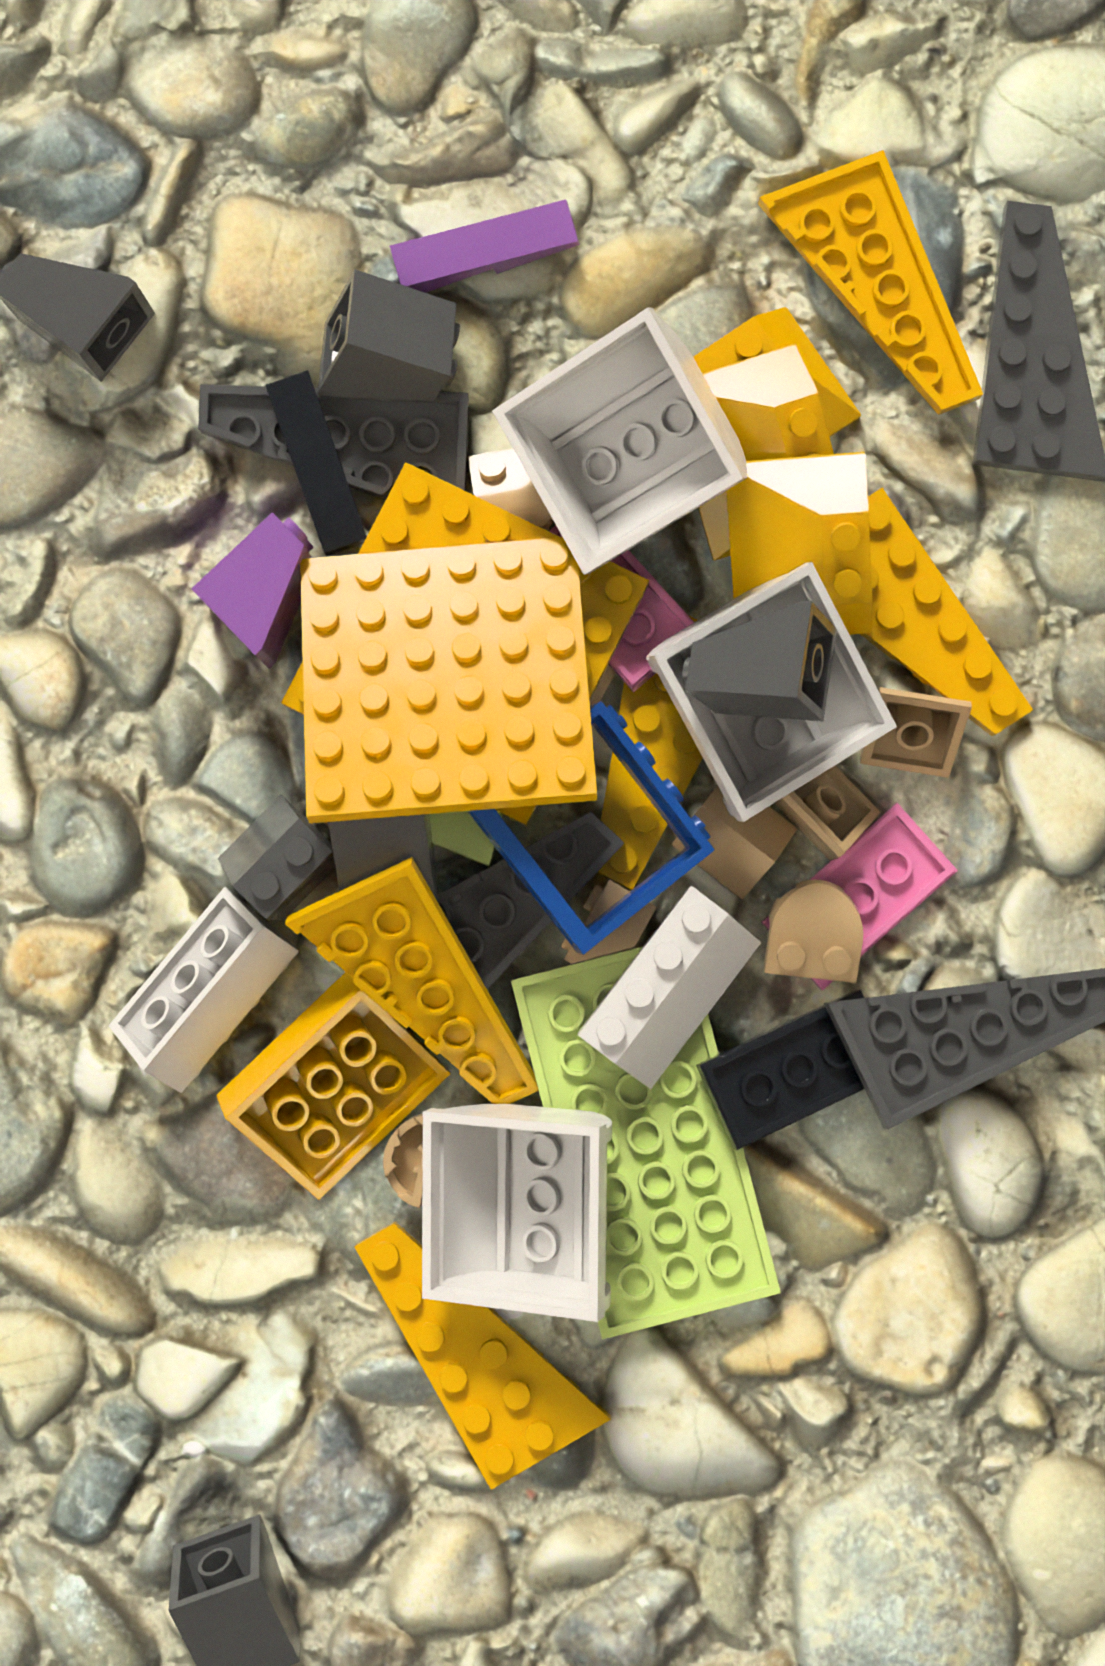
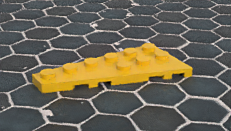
[758,150,983,415]
[285,857,539,1104]

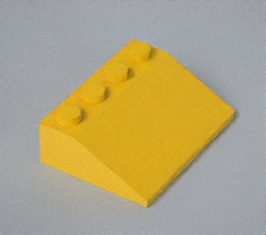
[216,972,451,1200]

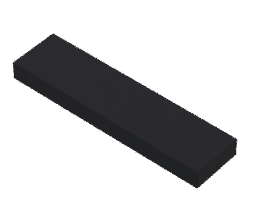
[265,370,367,556]

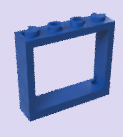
[467,701,715,955]

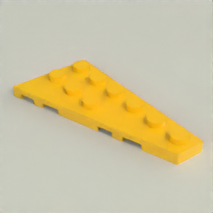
[860,488,1033,736]
[598,615,703,891]
[354,1221,611,1490]

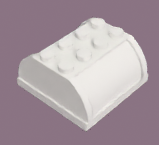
[492,307,748,575]
[646,562,897,822]
[422,1104,612,1322]

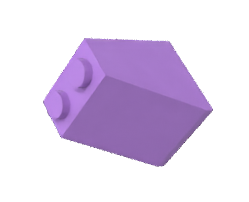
[191,512,314,669]

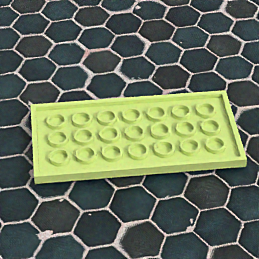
[511,946,781,1340]

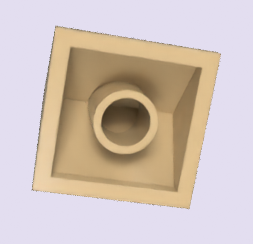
[860,687,972,778]
[775,765,881,861]
[671,785,797,900]

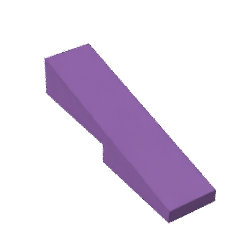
[390,199,580,293]

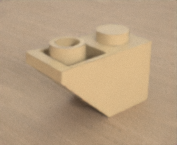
[560,880,657,964]

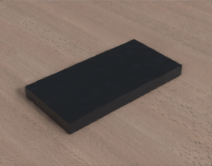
[696,990,864,1150]

